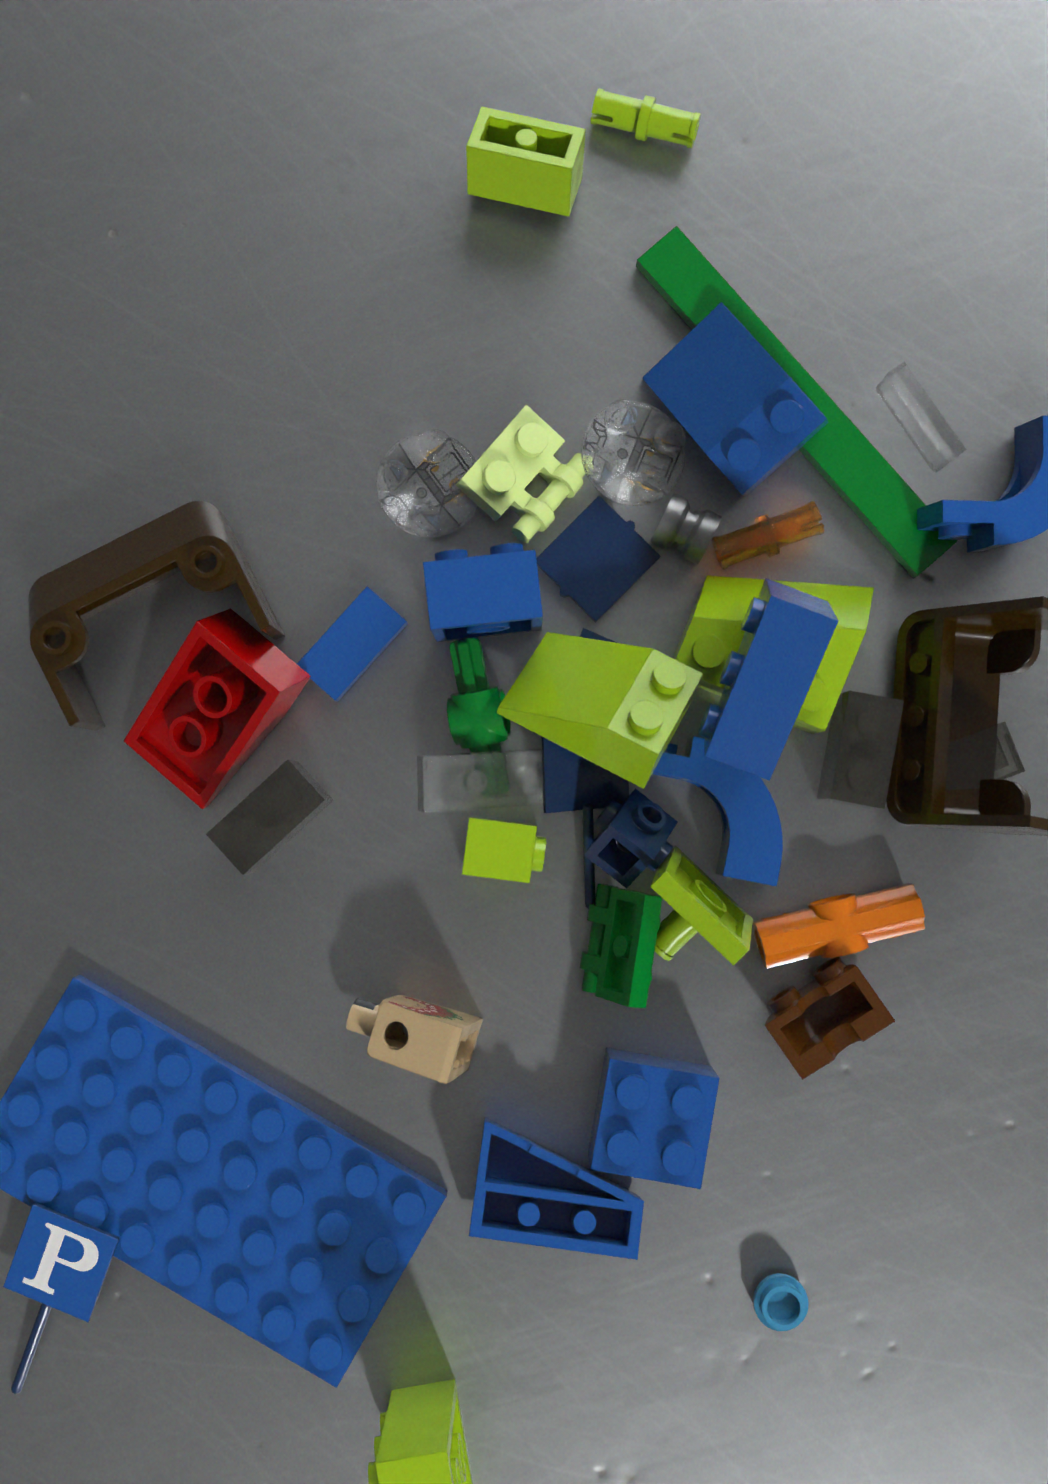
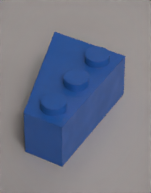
[698,578,839,781]
[469,1117,644,1260]

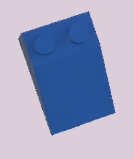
[642,302,829,496]

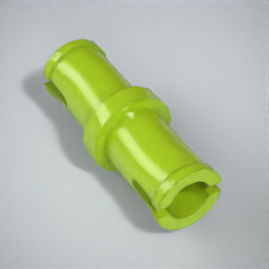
[590,88,701,149]

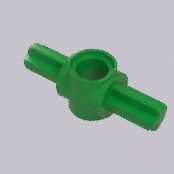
[447,637,511,796]

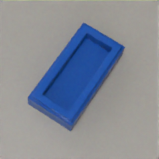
[297,586,408,702]

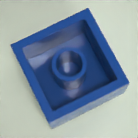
[423,543,543,642]
[588,1047,720,1189]

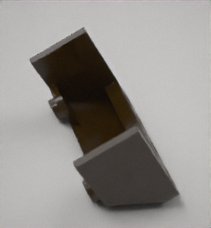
[28,501,285,731]
[886,596,1048,836]

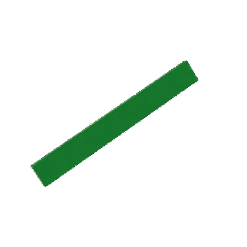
[636,226,958,579]

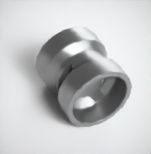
[650,493,722,565]

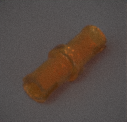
[712,501,825,570]

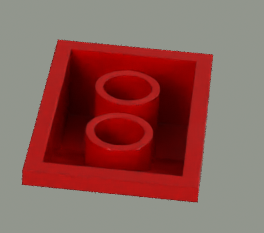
[124,608,311,810]

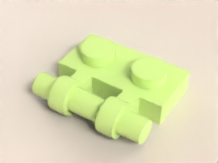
[456,405,592,543]

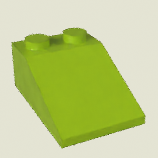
[497,632,703,789]

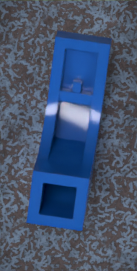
[917,415,1048,553]
[652,736,783,887]

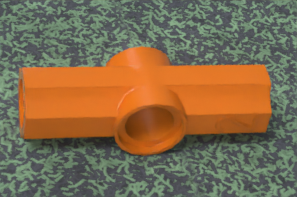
[753,883,925,968]

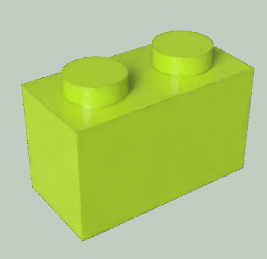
[466,106,586,217]
[462,817,546,883]

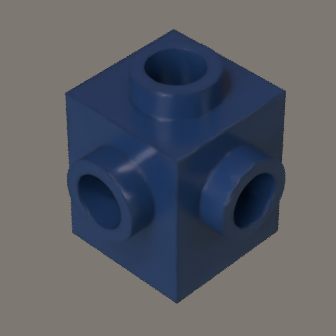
[584,788,678,889]

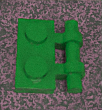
[579,883,663,1008]

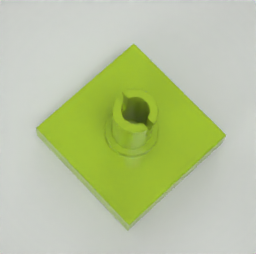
[650,845,753,966]

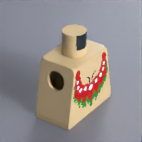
[346,995,483,1084]

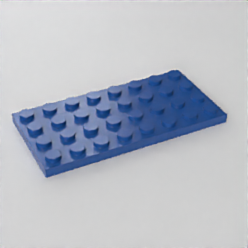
[0,975,448,1388]

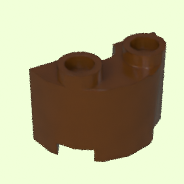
[765,957,895,1080]

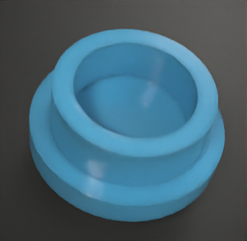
[753,1273,809,1331]

